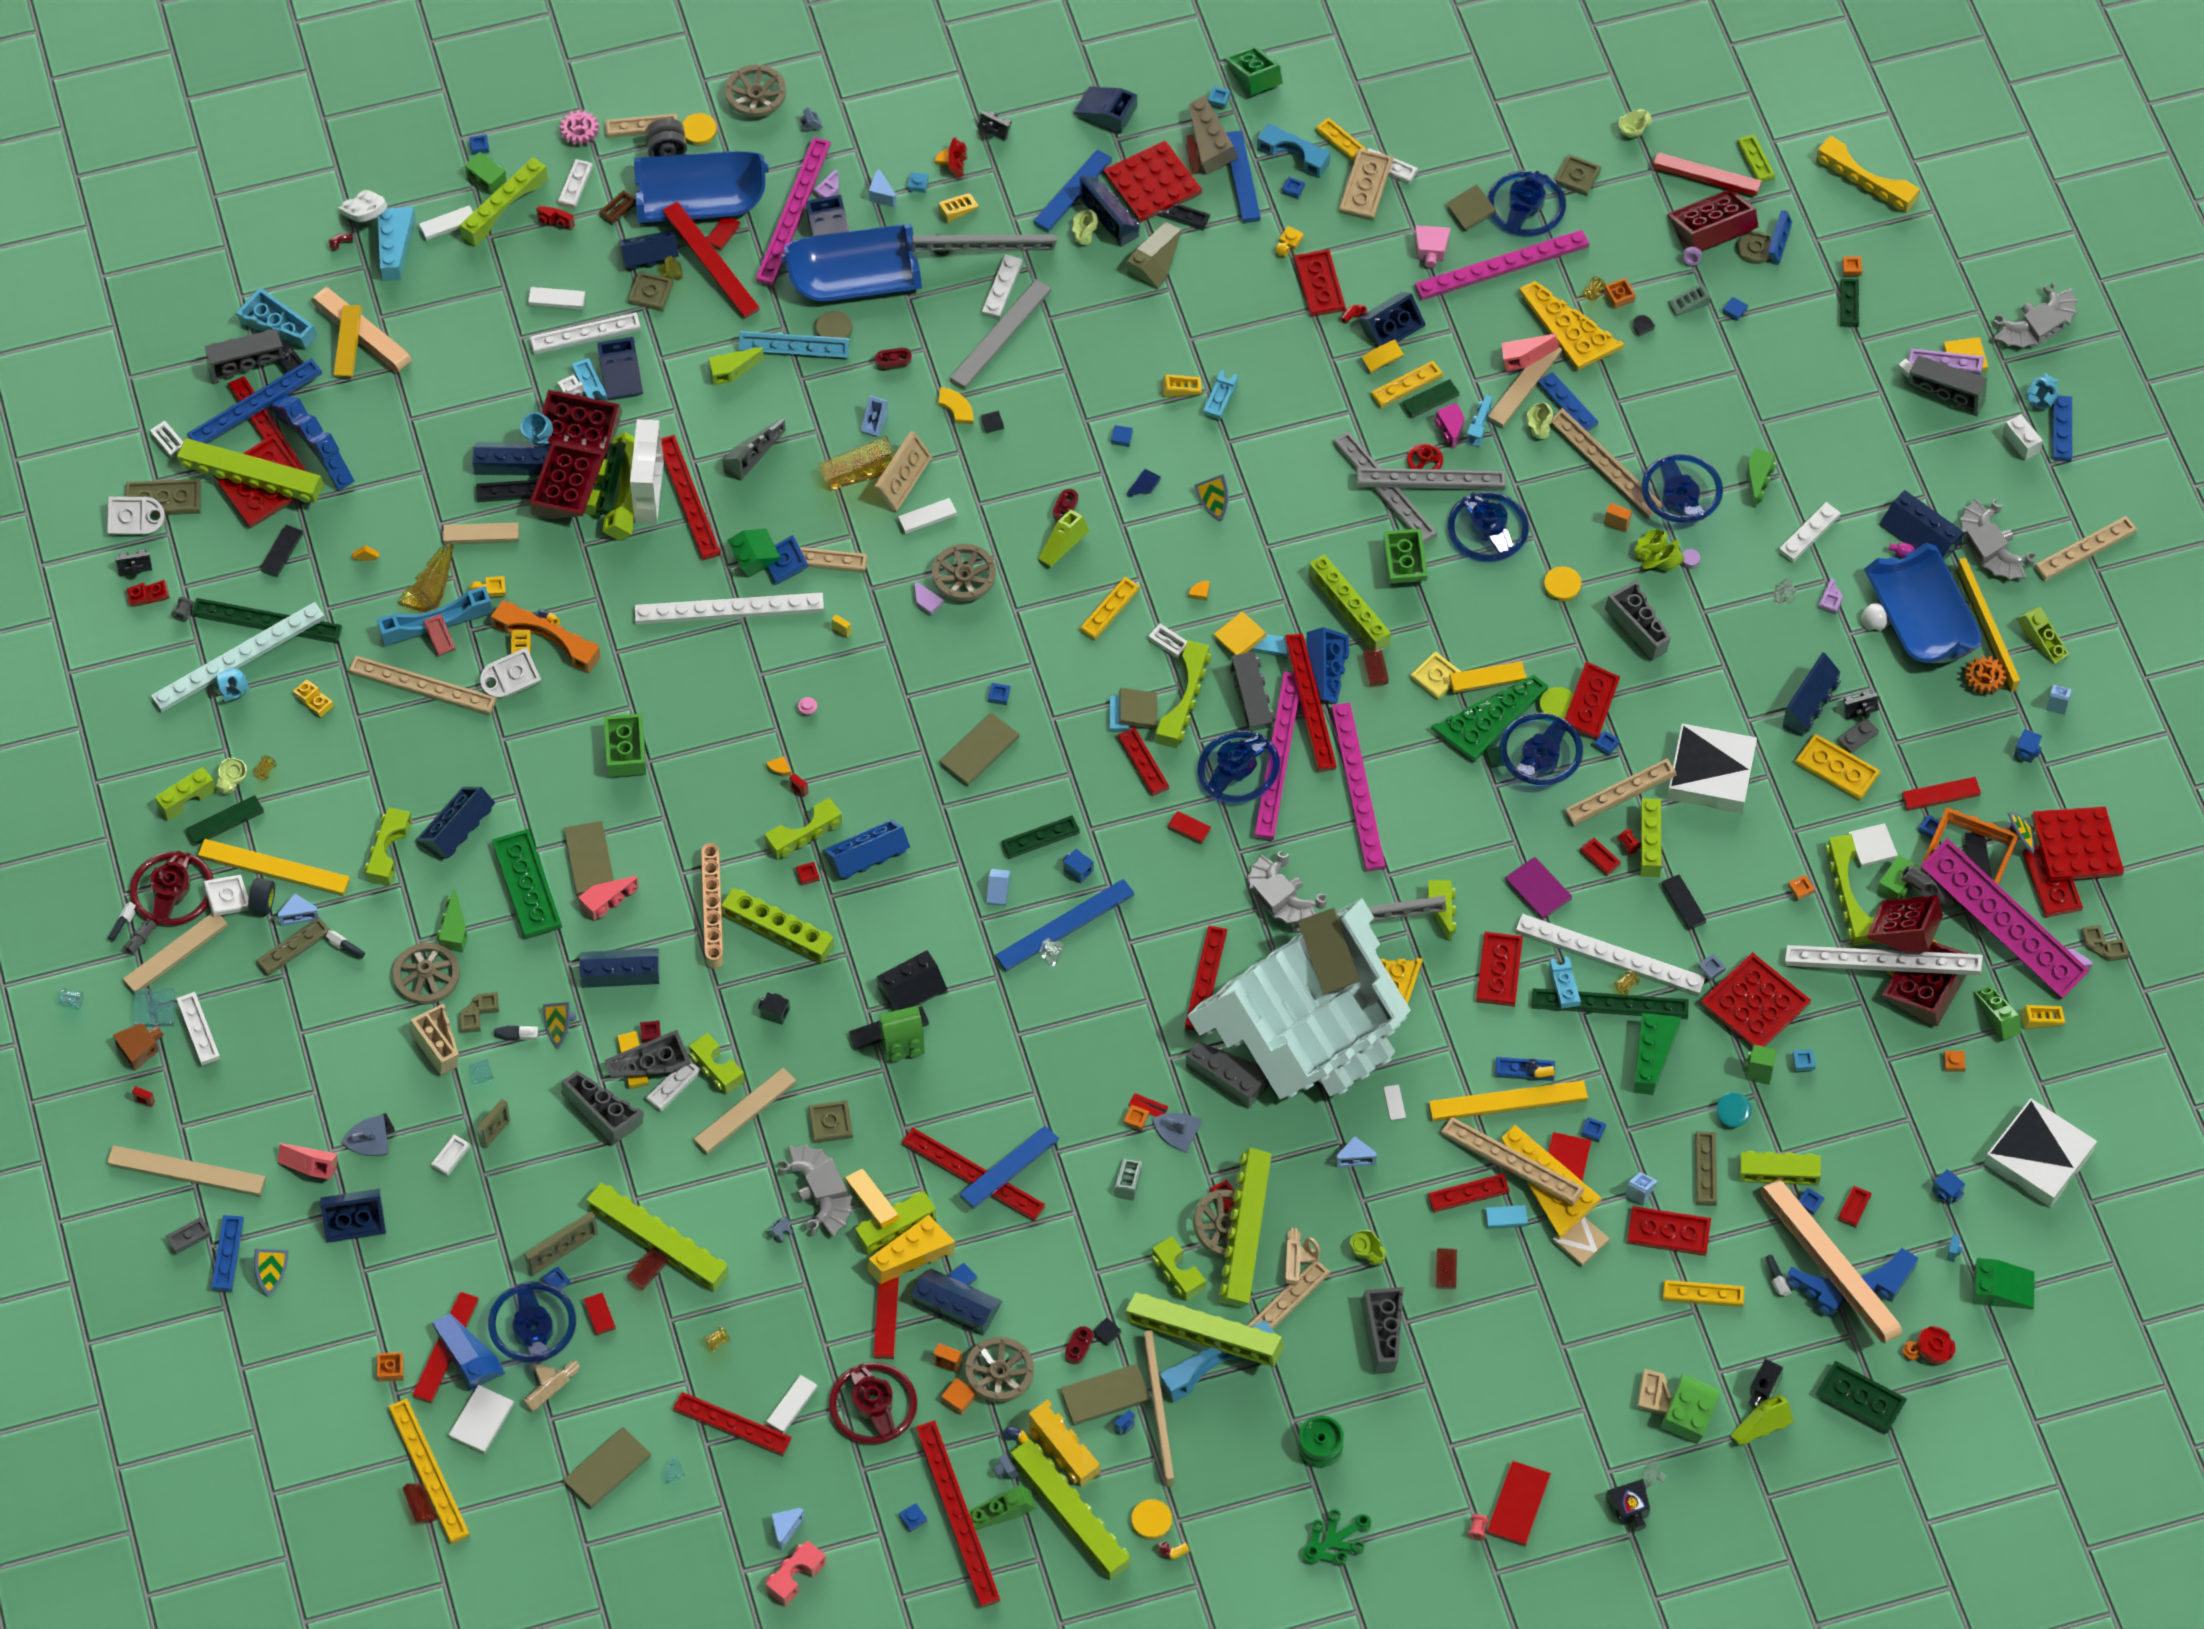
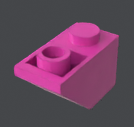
[1435,403,1465,449]

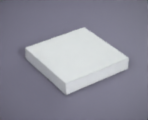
[1848,823,1898,867]
[203,875,249,917]

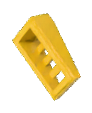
[938,193,979,223]
[1161,375,1202,397]
[511,630,531,656]
[2021,1005,2065,1029]

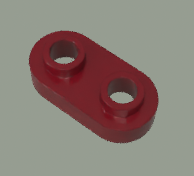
[875,347,912,369]
[1053,489,1078,522]
[1065,1326,1093,1365]

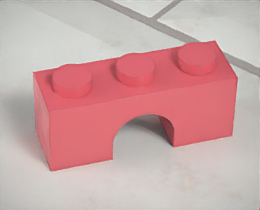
[766,1540,827,1606]

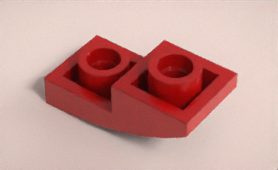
[948,136,968,178]
[536,206,575,231]
[127,579,170,606]

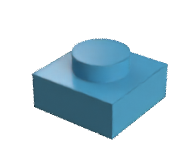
[1208,86,1230,109]
[908,172,929,193]
[1793,1049,1816,1072]
[1946,1234,1963,1262]

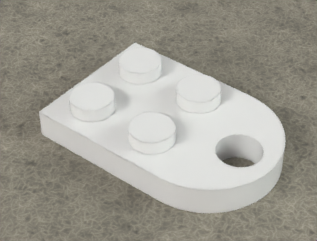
[338,190,388,222]
[108,497,165,535]
[480,647,542,699]

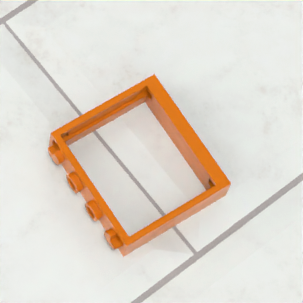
[1921,807,2019,885]

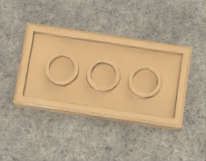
[1339,149,1394,220]
[874,431,932,512]

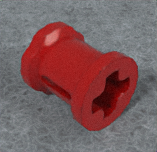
[1617,829,1641,855]

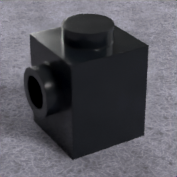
[758,992,790,1025]

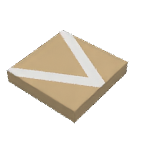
[1553,1217,1610,1267]

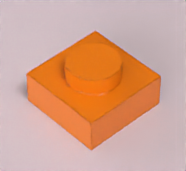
[1842,256,1862,276]
[1788,875,1815,900]
[1944,1051,1966,1072]
[1124,1105,1149,1131]

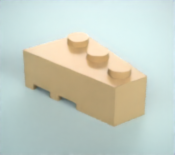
[409,1003,458,1075]

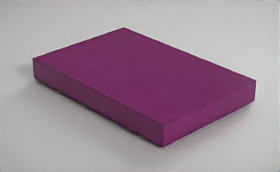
[1505,857,1572,920]

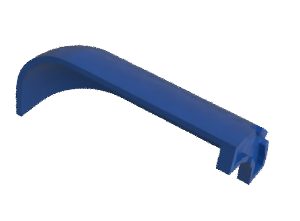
[634,151,769,223]
[781,223,922,301]
[1864,543,1982,664]

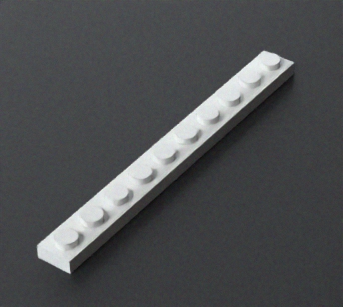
[635,593,824,625]
[1516,914,1706,997]
[1785,945,1983,975]

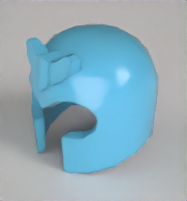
[2026,373,2059,409]
[520,412,553,446]
[215,668,250,702]

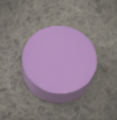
[1683,247,1702,266]
[1682,549,1700,568]

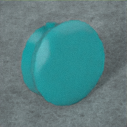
[1717,1092,1752,1128]

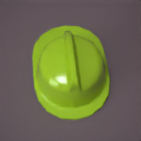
[1642,540,1685,571]

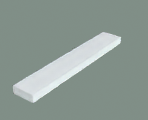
[530,313,641,355]

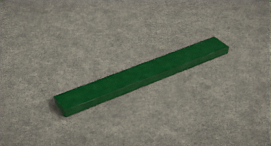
[191,598,342,644]
[1531,988,1689,1019]

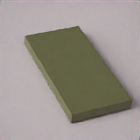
[126,479,201,516]
[940,712,1019,786]
[564,821,614,896]
[1298,907,1361,995]
[525,1211,598,1276]
[1061,1364,1150,1425]
[563,1427,651,1509]

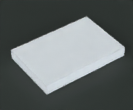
[449,1385,514,1454]

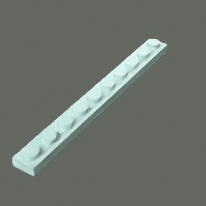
[151,602,325,712]

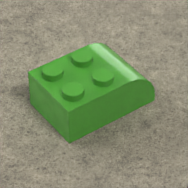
[1383,529,1428,584]
[604,713,647,777]
[879,1006,925,1062]
[1661,1373,1720,1444]

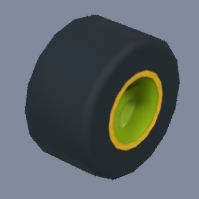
[248,878,275,915]

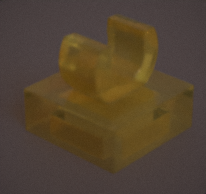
[661,256,683,281]

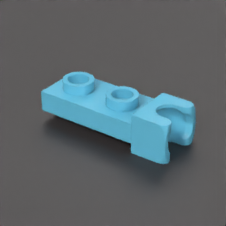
[572,358,607,401]
[1203,370,1238,420]
[1466,395,1493,447]
[1549,956,1581,1008]

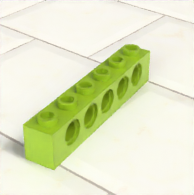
[1309,554,1391,653]
[721,887,834,964]

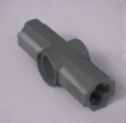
[1901,864,1956,908]

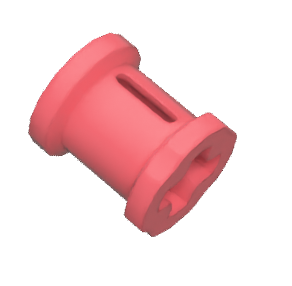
[1468,1514,1489,1541]

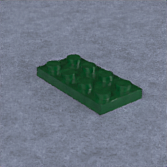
[1816,1361,1907,1434]

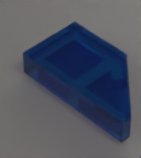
[1127,468,1161,497]

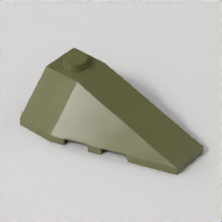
[1127,222,1181,290]

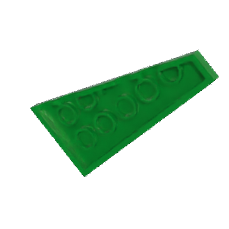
[1431,675,1548,762]

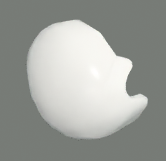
[1860,604,1890,632]

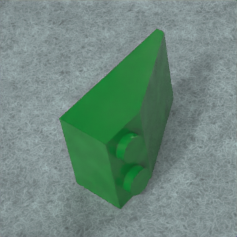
[1224,46,1283,95]
[1973,1258,2035,1309]

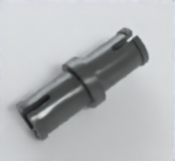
[124,919,157,955]

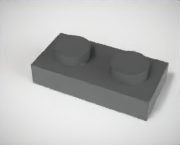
[1837,719,1879,754]
[166,1217,211,1254]

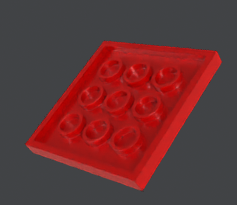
[1103,140,1202,222]
[213,434,301,528]
[2031,806,2124,881]
[1700,952,1811,1048]

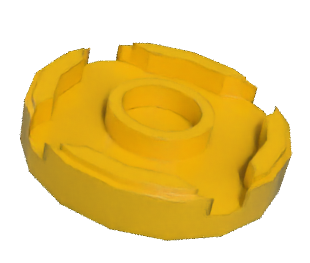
[682,113,717,146]
[1544,566,1582,601]
[1132,1499,1172,1540]

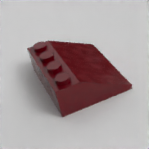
[1667,189,1759,252]
[542,389,622,456]
[530,442,606,519]
[1867,895,1943,954]
[1882,941,1969,1026]

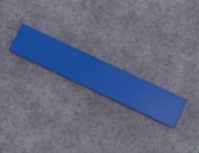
[1226,130,1261,223]
[1034,149,1112,233]
[960,1126,1059,1210]

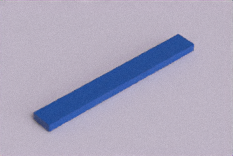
[187,358,323,444]
[995,879,1134,972]

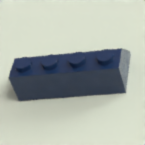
[1080,176,1140,247]
[472,442,551,476]
[1879,490,1964,561]
[1782,652,1841,737]
[415,787,495,857]
[580,948,660,988]
[911,1268,1002,1336]

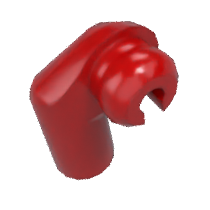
[1340,305,1367,324]

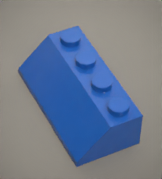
[823,819,910,878]

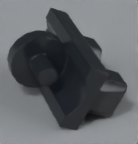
[977,111,1012,141]
[115,549,152,577]
[1844,691,1879,719]

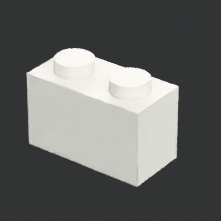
[2003,414,2043,460]

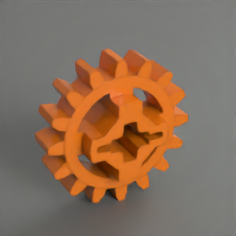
[1965,655,2007,695]

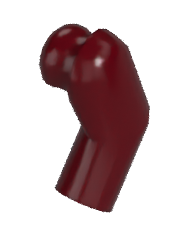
[328,233,354,249]

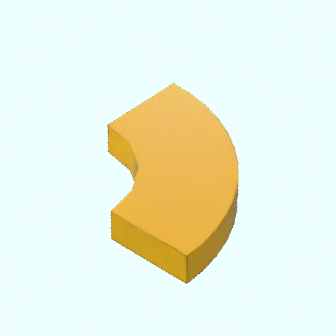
[938,387,973,424]

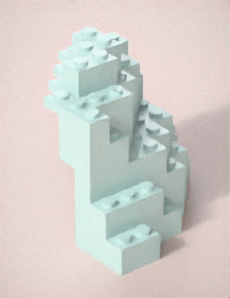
[1188,898,1411,1099]

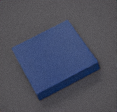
[768,535,809,585]

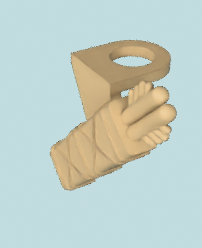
[1285,1228,1321,1285]
[523,1361,580,1411]

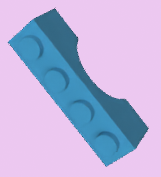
[1257,123,1331,178]

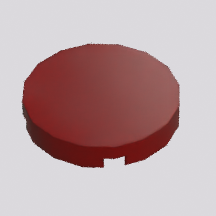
[1916,1326,1956,1364]

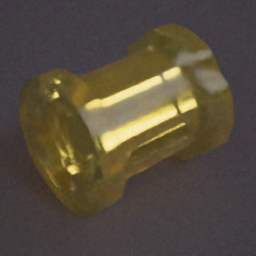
[1583,277,1606,301]
[252,755,277,781]
[1614,970,1640,995]
[704,1326,730,1352]

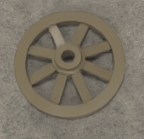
[725,65,786,117]
[932,544,996,601]
[393,943,460,1004]
[1193,1190,1235,1257]
[965,1337,1034,1402]

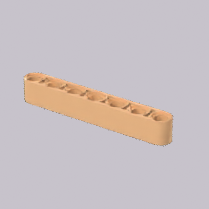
[311,287,412,373]
[701,843,724,969]

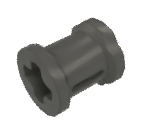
[171,597,194,622]

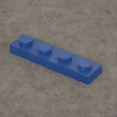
[1538,372,1598,432]
[2053,395,2072,462]
[212,1215,244,1292]

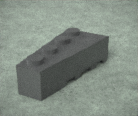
[205,329,283,384]
[1229,651,1274,732]
[561,1071,644,1145]

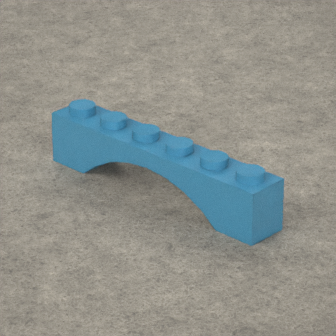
[377,586,493,646]
[1160,1320,1274,1402]

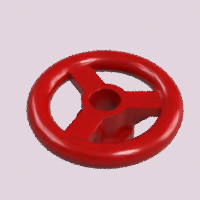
[1407,443,1444,470]

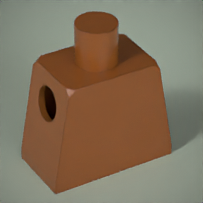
[113,1023,164,1071]

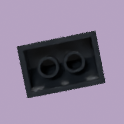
[877,950,947,1011]

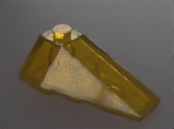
[397,543,454,613]

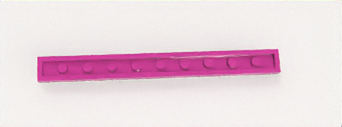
[756,137,831,286]
[1415,229,1589,301]
[1255,672,1299,840]
[1331,703,1385,872]

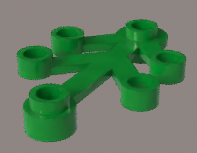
[1302,1509,1371,1565]

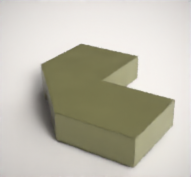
[2081,925,2129,961]
[460,992,499,1033]

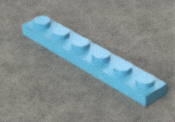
[739,331,850,358]

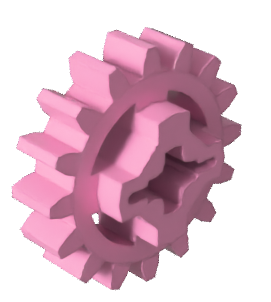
[560,110,599,146]

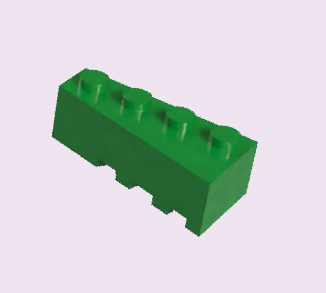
[1634,1013,1681,1095]

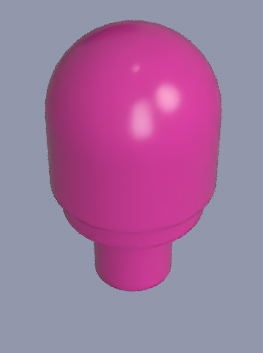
[1888,542,1915,558]

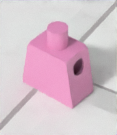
[1415,225,1450,268]

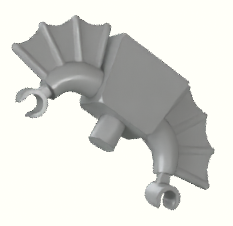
[1991,283,2078,348]
[1959,498,2036,580]
[1247,851,1327,924]
[777,1144,853,1237]

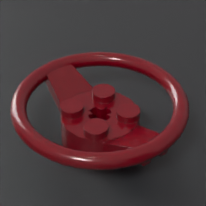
[130,850,214,926]
[828,1362,918,1445]

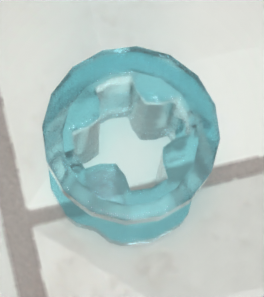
[58,988,83,1009]

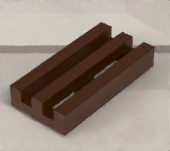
[599,190,636,225]

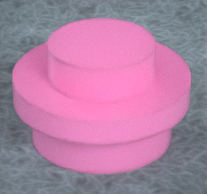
[798,697,817,716]

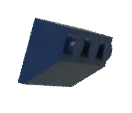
[618,230,679,269]
[1358,292,1426,348]
[320,1188,386,1242]

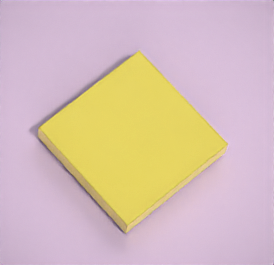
[1410,651,1461,700]

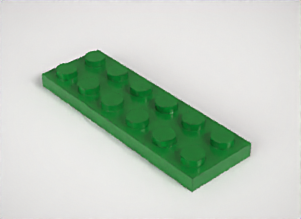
[492,829,562,939]

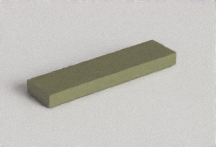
[256,917,331,976]
[1695,1131,1717,1206]

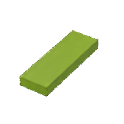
[1737,134,1775,183]

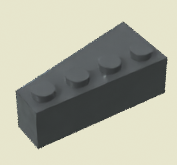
[1909,356,1987,416]
[1605,580,1671,660]
[1186,1042,1270,1109]
[1361,1287,1404,1373]

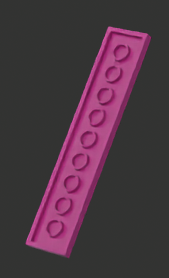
[1920,838,2090,999]

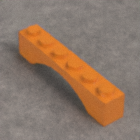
[491,600,601,673]

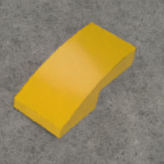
[1362,340,1404,373]
[293,679,335,718]

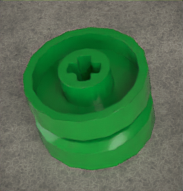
[1298,1415,1344,1468]

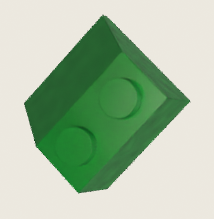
[727,528,781,577]

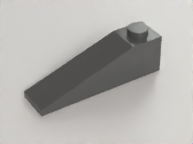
[722,419,786,481]
[605,1030,691,1078]

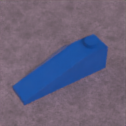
[1307,627,1349,704]
[432,1314,505,1391]

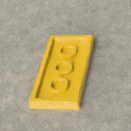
[1795,734,1881,801]

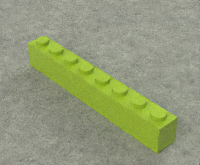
[177,438,324,503]
[1219,1148,1272,1308]
[586,1182,729,1292]
[1126,1292,1284,1367]
[1011,1439,1130,1580]

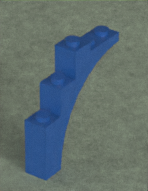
[270,395,355,490]
[1786,1248,1919,1318]

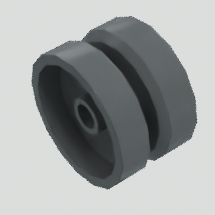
[645,118,687,157]

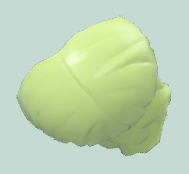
[1618,109,1652,138]
[1072,209,1098,245]
[1527,402,1553,439]
[216,758,247,795]

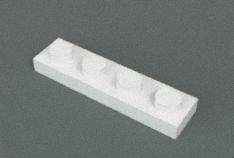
[982,254,1023,320]
[1779,502,1841,563]
[177,992,220,1066]

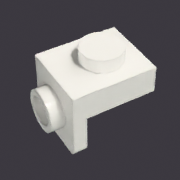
[558,375,585,396]

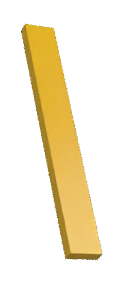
[1957,558,2020,692]
[198,839,350,896]
[1429,1080,1588,1122]
[388,1398,470,1544]

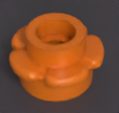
[1902,1341,1922,1361]

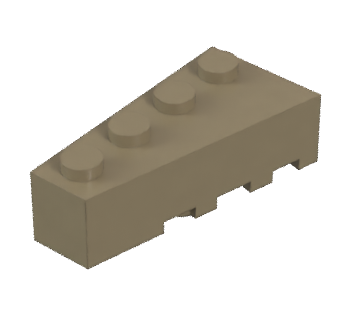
[1189,96,1239,174]

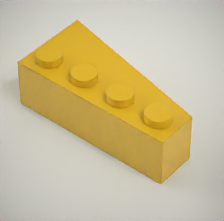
[867,1215,955,1284]
[1029,1399,1100,1487]

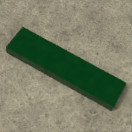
[596,441,626,515]
[186,795,264,846]
[1001,815,1080,859]

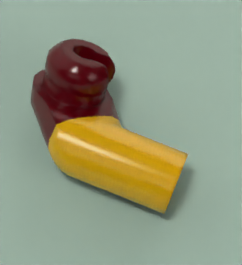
[1158,1542,1190,1560]

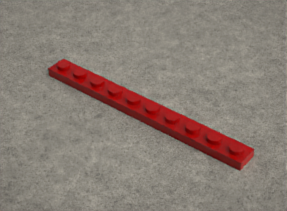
[916,1420,1000,1608]

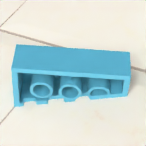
[378,206,416,281]
[236,288,318,349]

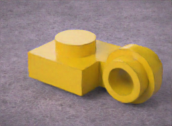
[1275,226,1304,257]
[469,576,506,597]

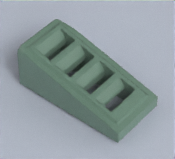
[1669,283,1710,316]
[1115,1158,1143,1200]

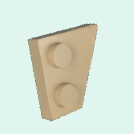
[1637,1369,1671,1415]

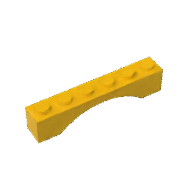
[1816,135,1920,213]

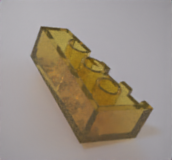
[818,436,896,490]

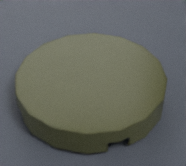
[1738,231,1772,264]
[816,311,852,338]

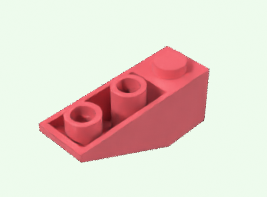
[1502,334,1559,371]
[578,876,639,921]
[278,1143,338,1179]

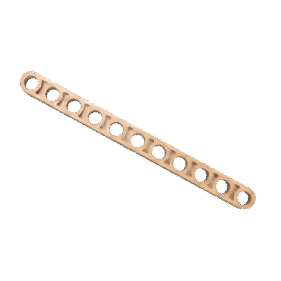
[1761,1179,1902,1343]

